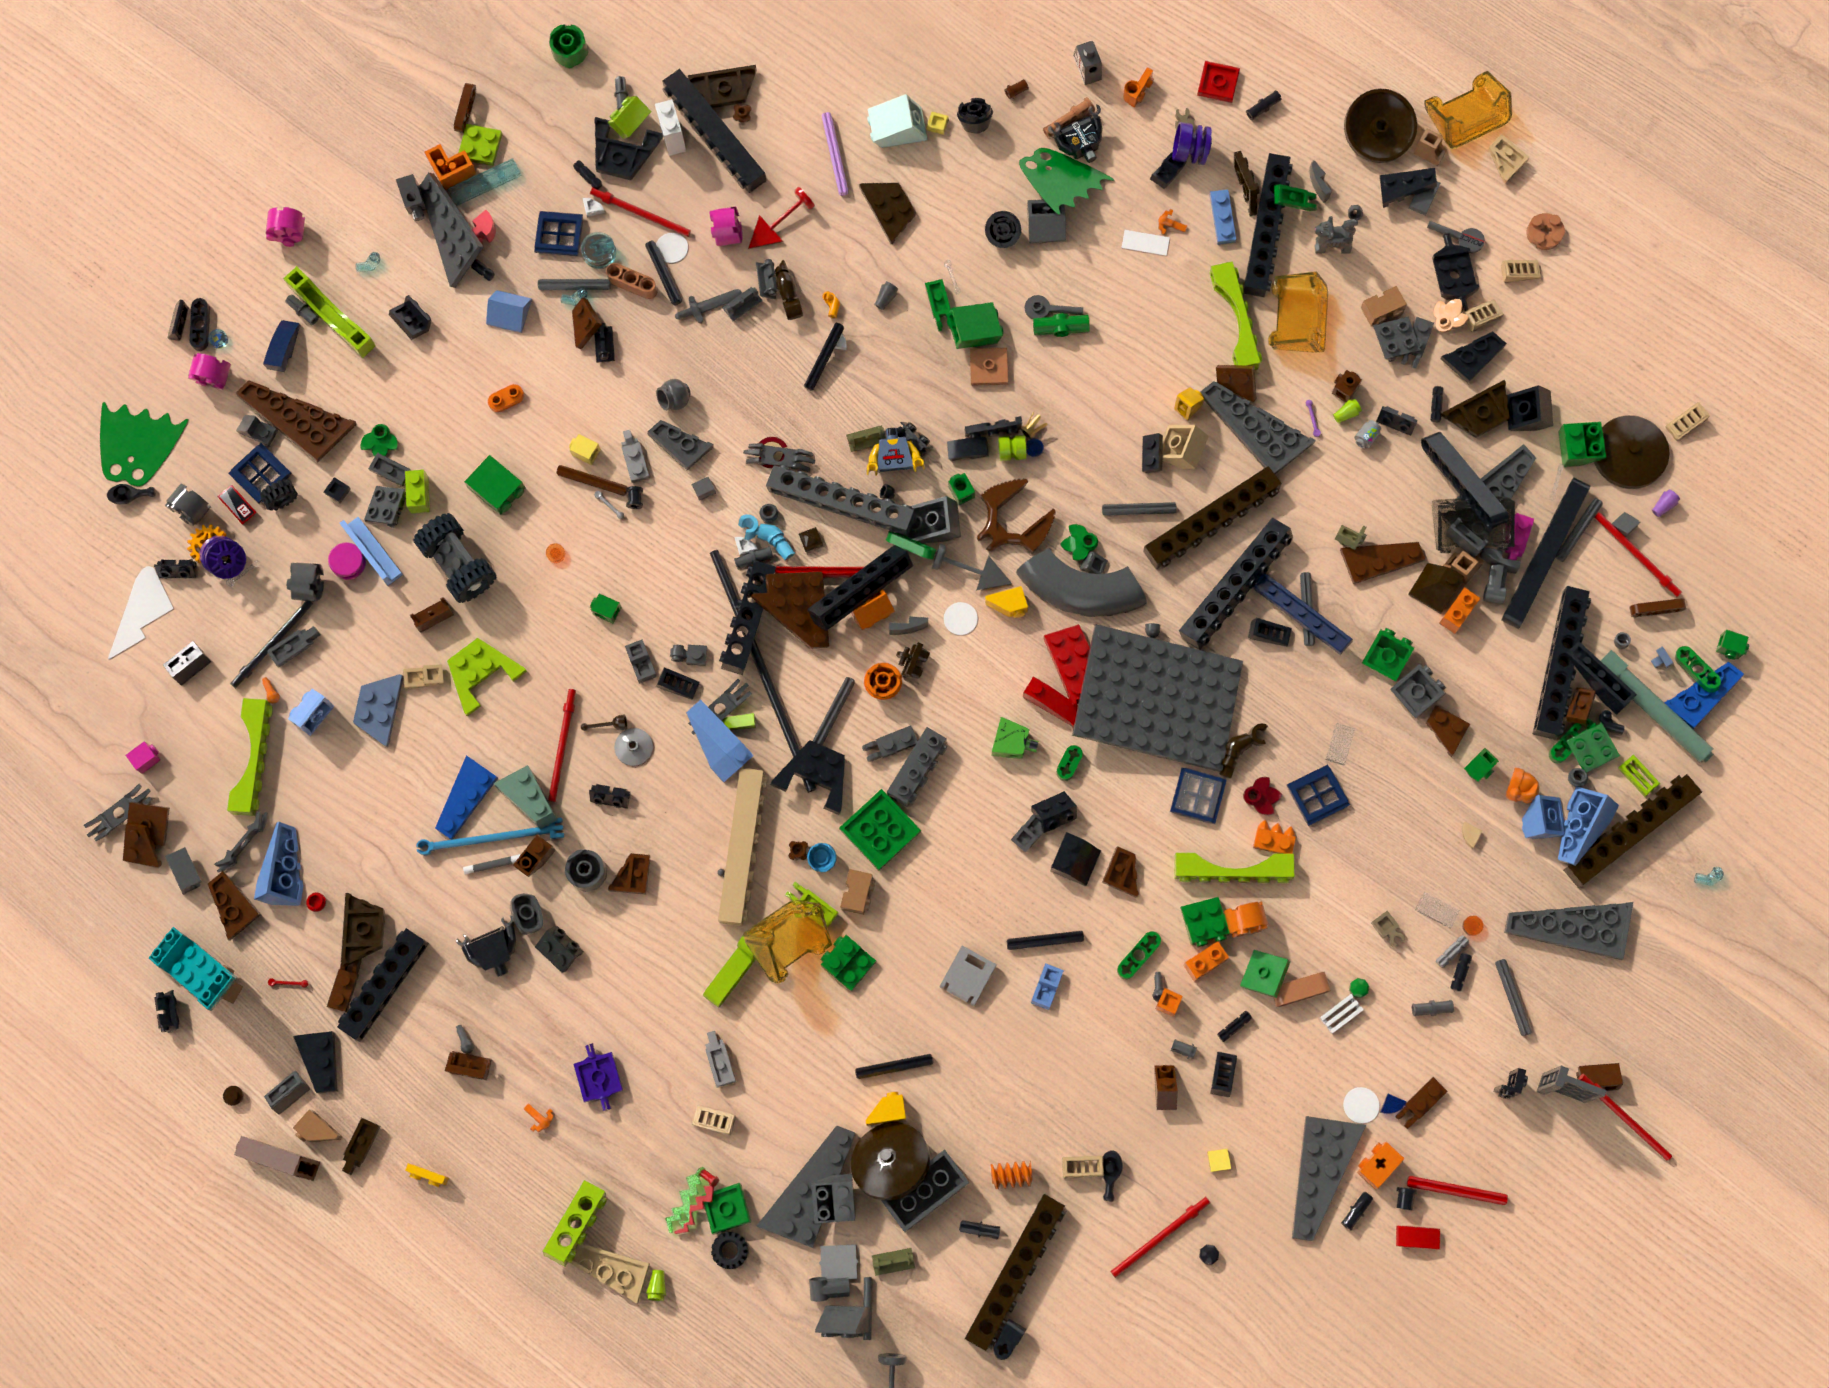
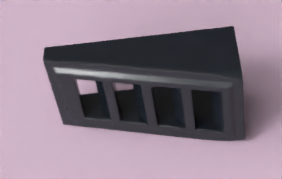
[1248,617,1292,647]
[656,667,700,700]
[1210,1052,1237,1097]

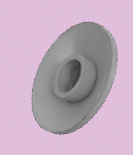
[614,728,653,766]

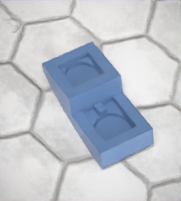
[1031,963,1064,1010]

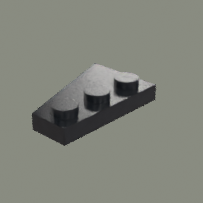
[1380,168,1437,208]
[1440,331,1507,383]
[964,416,1022,438]
[293,1031,338,1093]

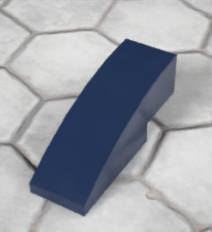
[263,320,300,372]

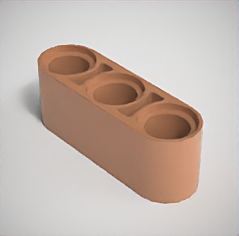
[606,263,658,299]
[1273,972,1331,1007]

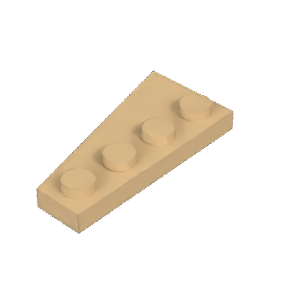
[570,1244,650,1304]

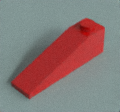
[1023,676,1078,727]

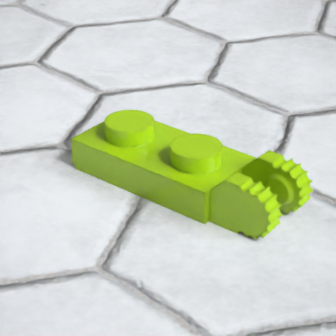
[785,882,839,929]

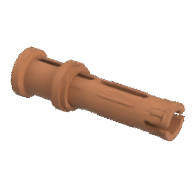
[1043,97,1095,138]

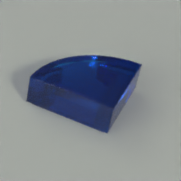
[1380,1094,1407,1114]

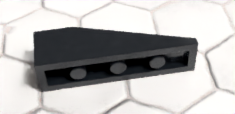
[1566,642,1637,715]

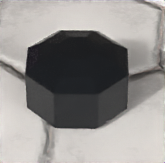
[1199,1244,1219,1265]

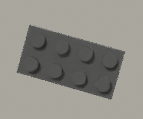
[881,1149,969,1232]

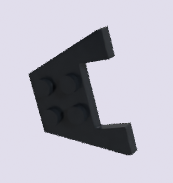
[594,117,663,180]
[770,740,845,815]

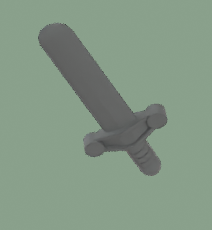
[675,289,742,323]

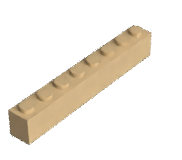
[718,768,767,926]

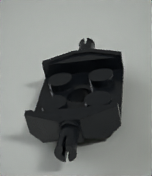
[1432,233,1479,312]

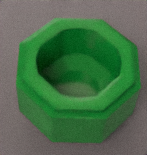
[1349,978,1369,998]

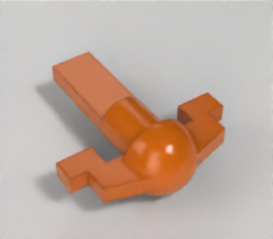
[1158,209,1187,234]
[523,1103,554,1132]

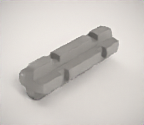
[1436,935,1469,968]

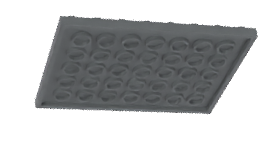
[1072,624,1243,772]

